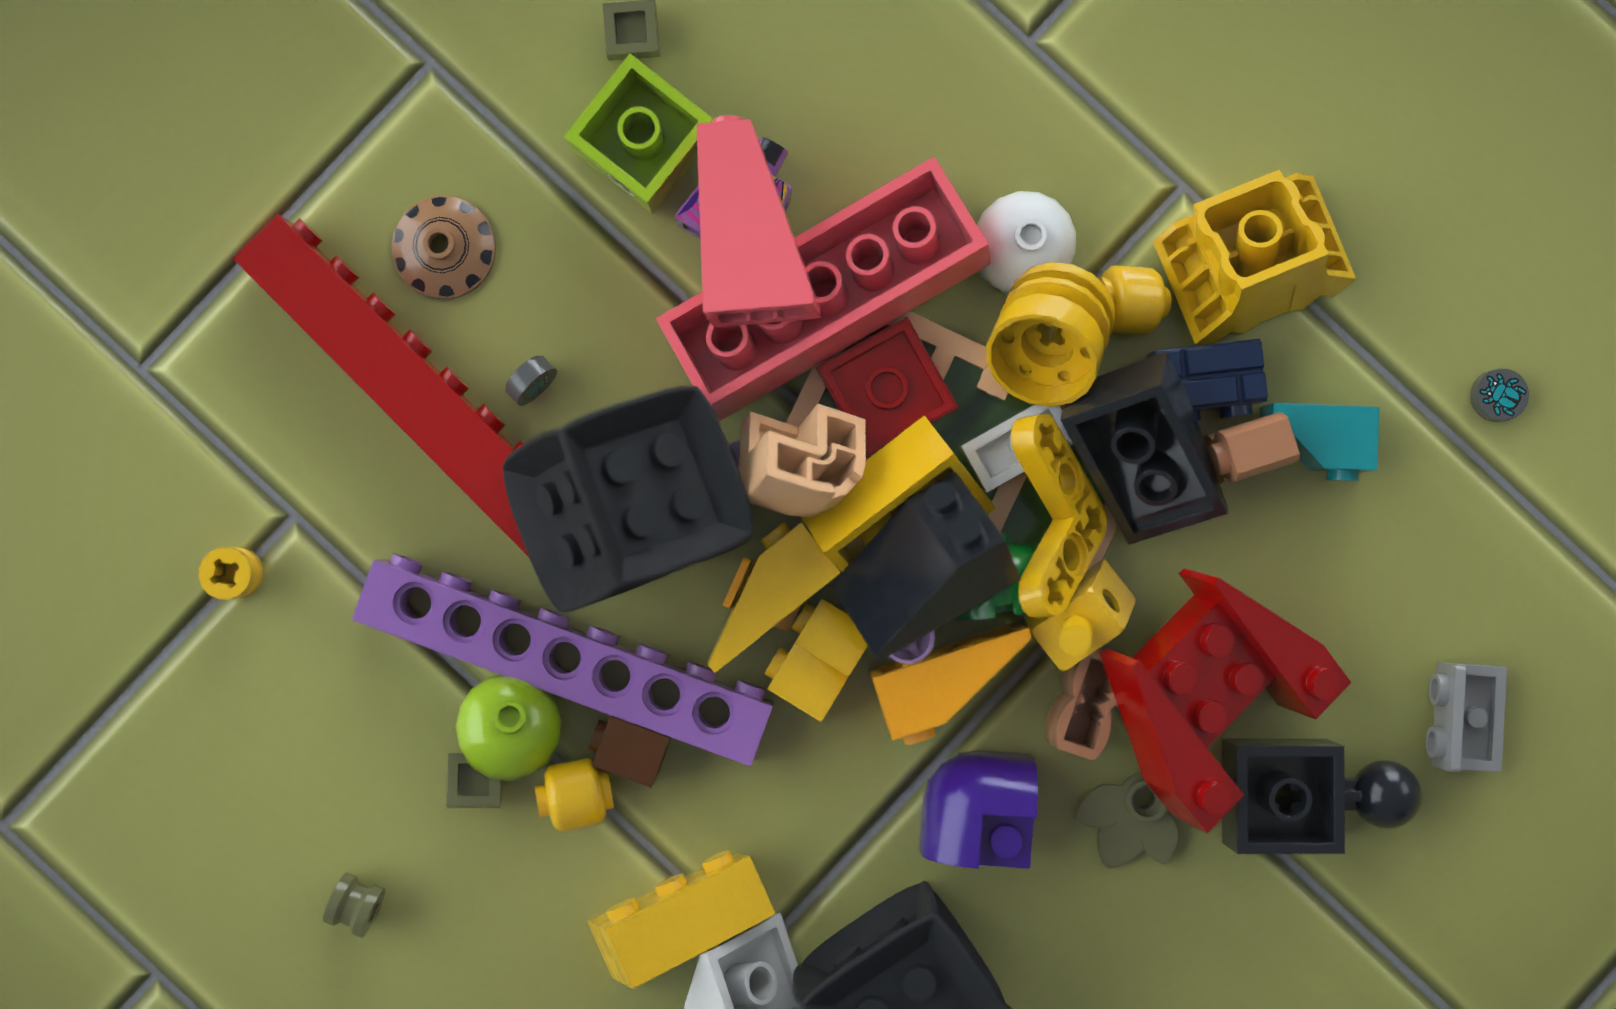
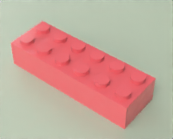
[656,156,991,421]

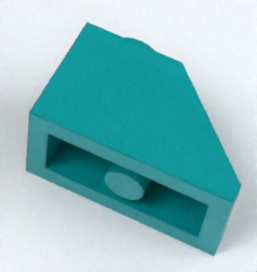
[1260,403,1379,482]

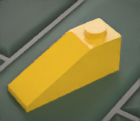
[707,521,841,673]

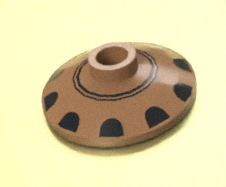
[392,196,496,299]

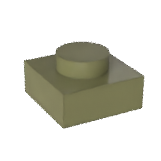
[603,0,660,61]
[446,753,501,808]

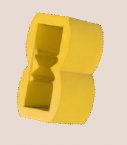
[764,598,868,722]

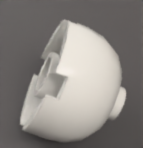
[977,191,1076,295]

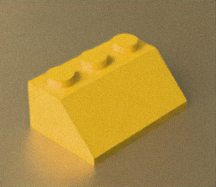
[800,415,996,572]

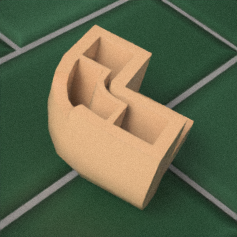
[738,404,866,517]

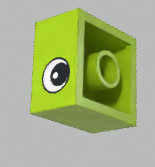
[563,53,713,214]

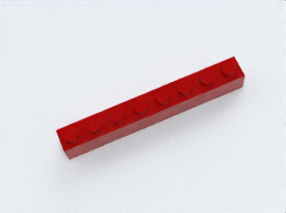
[233,214,529,557]

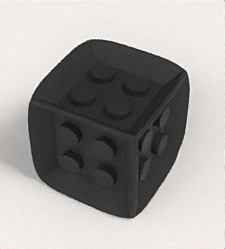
[503,386,754,612]
[792,881,1012,1009]

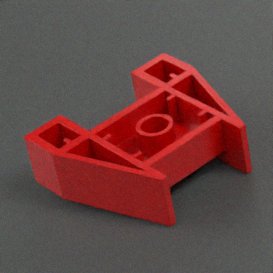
[1099,568,1351,834]

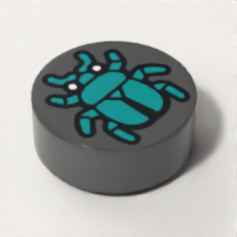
[505,356,557,406]
[1470,369,1529,422]

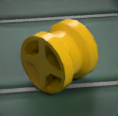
[199,547,263,600]

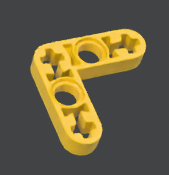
[1011,413,1107,618]

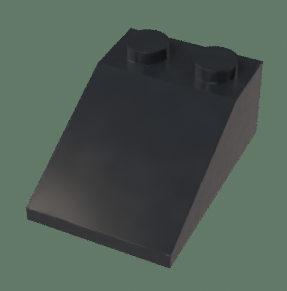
[1060,352,1228,545]
[831,472,1021,662]

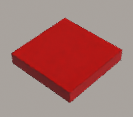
[816,316,959,460]

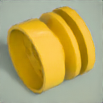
[986,262,1115,407]

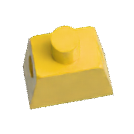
[1024,558,1136,672]

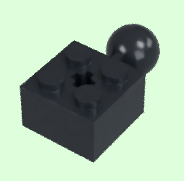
[1222,739,1422,854]

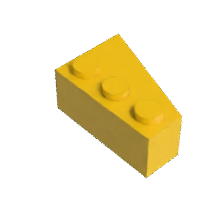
[587,850,776,989]

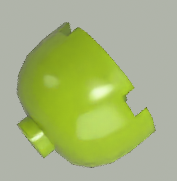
[455,675,562,781]

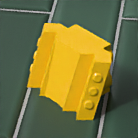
[1153,170,1356,345]

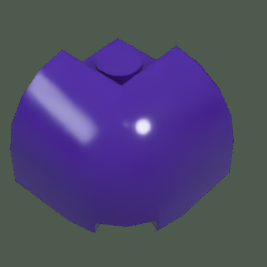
[919,750,1038,869]

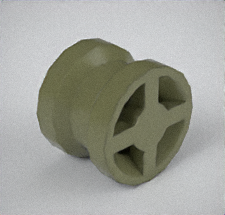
[323,872,386,938]

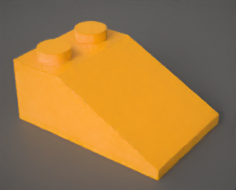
[869,622,1032,745]

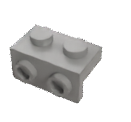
[1426,662,1507,772]

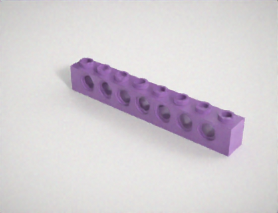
[351,553,774,766]

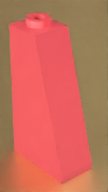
[697,115,820,327]

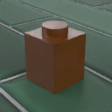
[588,715,672,788]

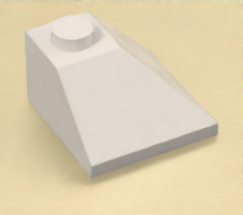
[684,913,801,1009]

